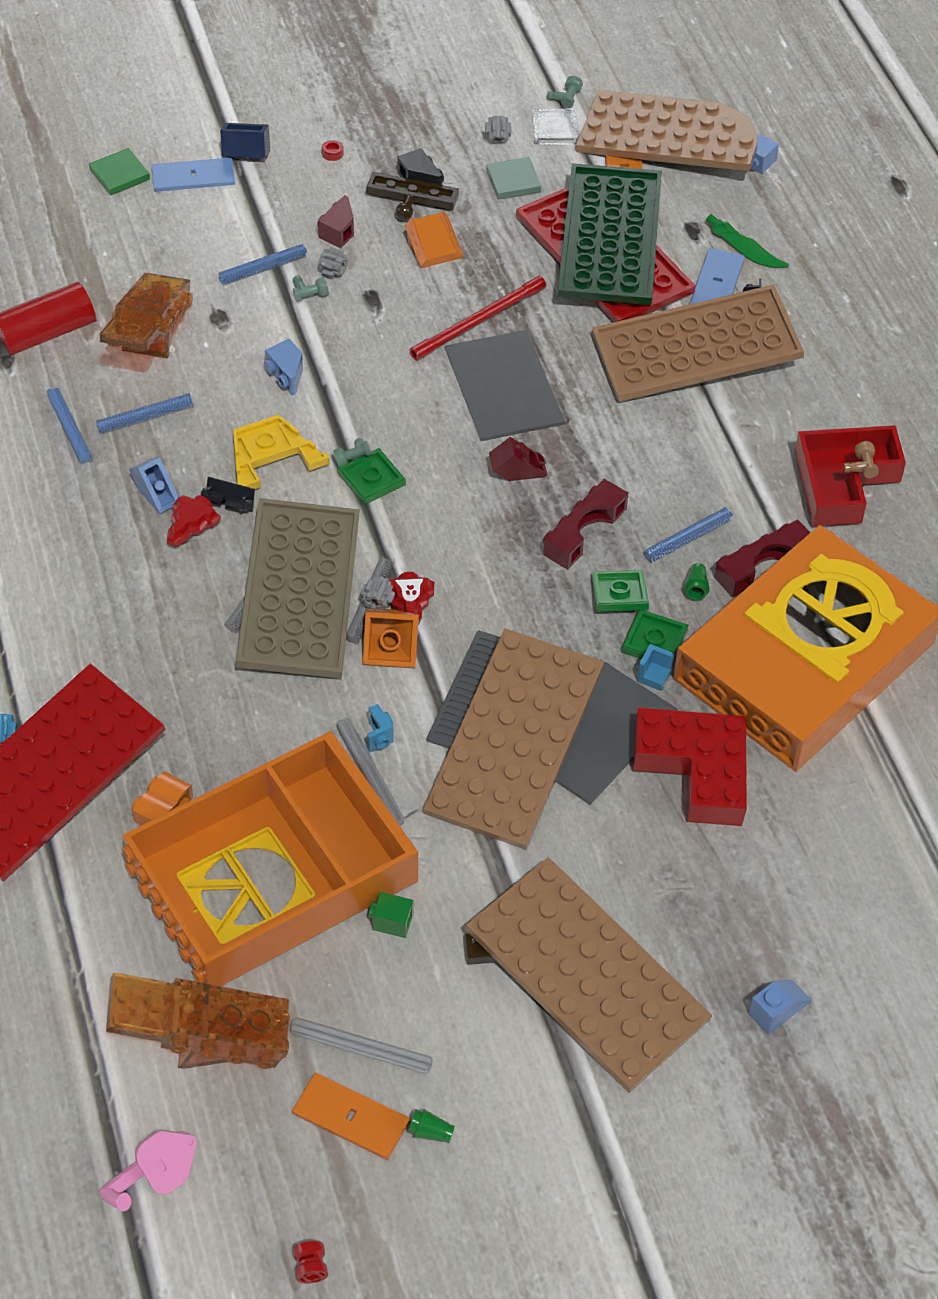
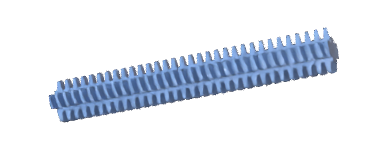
[218,244,307,285]
[47,388,92,464]
[96,393,194,434]
[644,507,733,563]

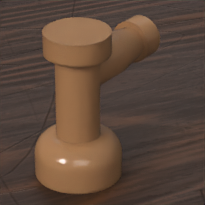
[843,441,879,478]

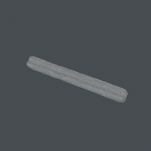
[337,718,404,826]
[290,1017,433,1074]

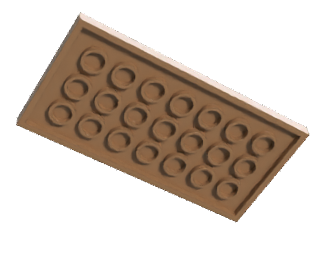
[592,285,804,402]
[423,628,604,850]
[465,857,712,1093]

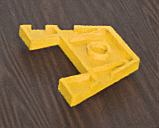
[233,414,330,489]

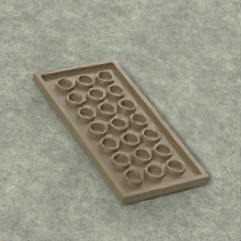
[236,498,360,679]

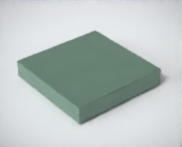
[486,157,541,199]

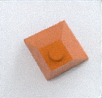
[363,608,419,668]

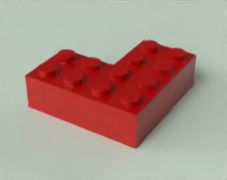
[795,425,906,526]
[633,707,747,826]

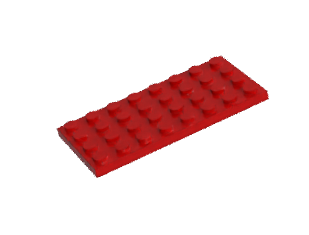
[516,187,696,322]
[0,663,166,882]

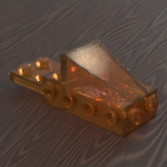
[100,272,193,358]
[106,972,290,1069]

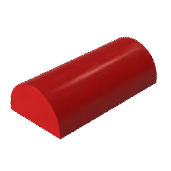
[0,282,97,356]

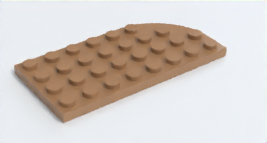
[576,90,757,172]

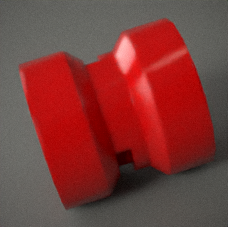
[293,1241,328,1284]

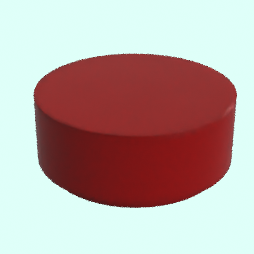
[321,140,344,161]

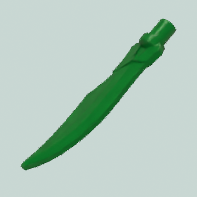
[706,214,789,268]

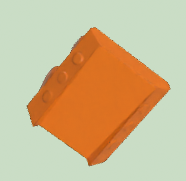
[405,210,464,268]

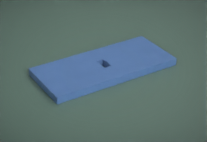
[152,157,235,192]
[690,248,745,304]

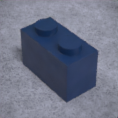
[220,123,270,160]

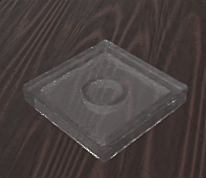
[533,109,579,144]

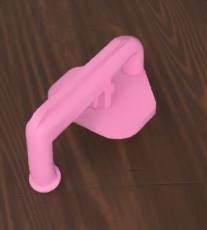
[99,1130,197,1212]

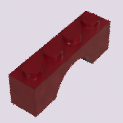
[543,479,629,570]
[714,519,811,598]

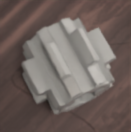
[485,115,511,143]
[318,247,348,277]
[360,576,395,609]

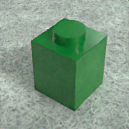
[369,892,414,938]

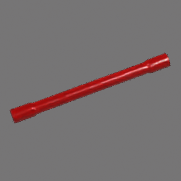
[409,275,546,361]

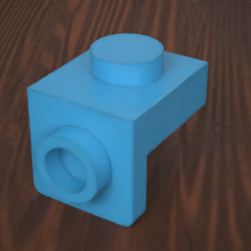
[367,704,394,752]

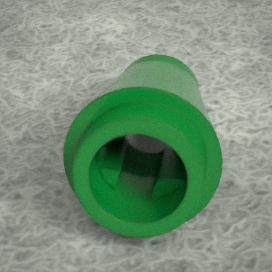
[684,563,710,601]
[408,1109,455,1143]

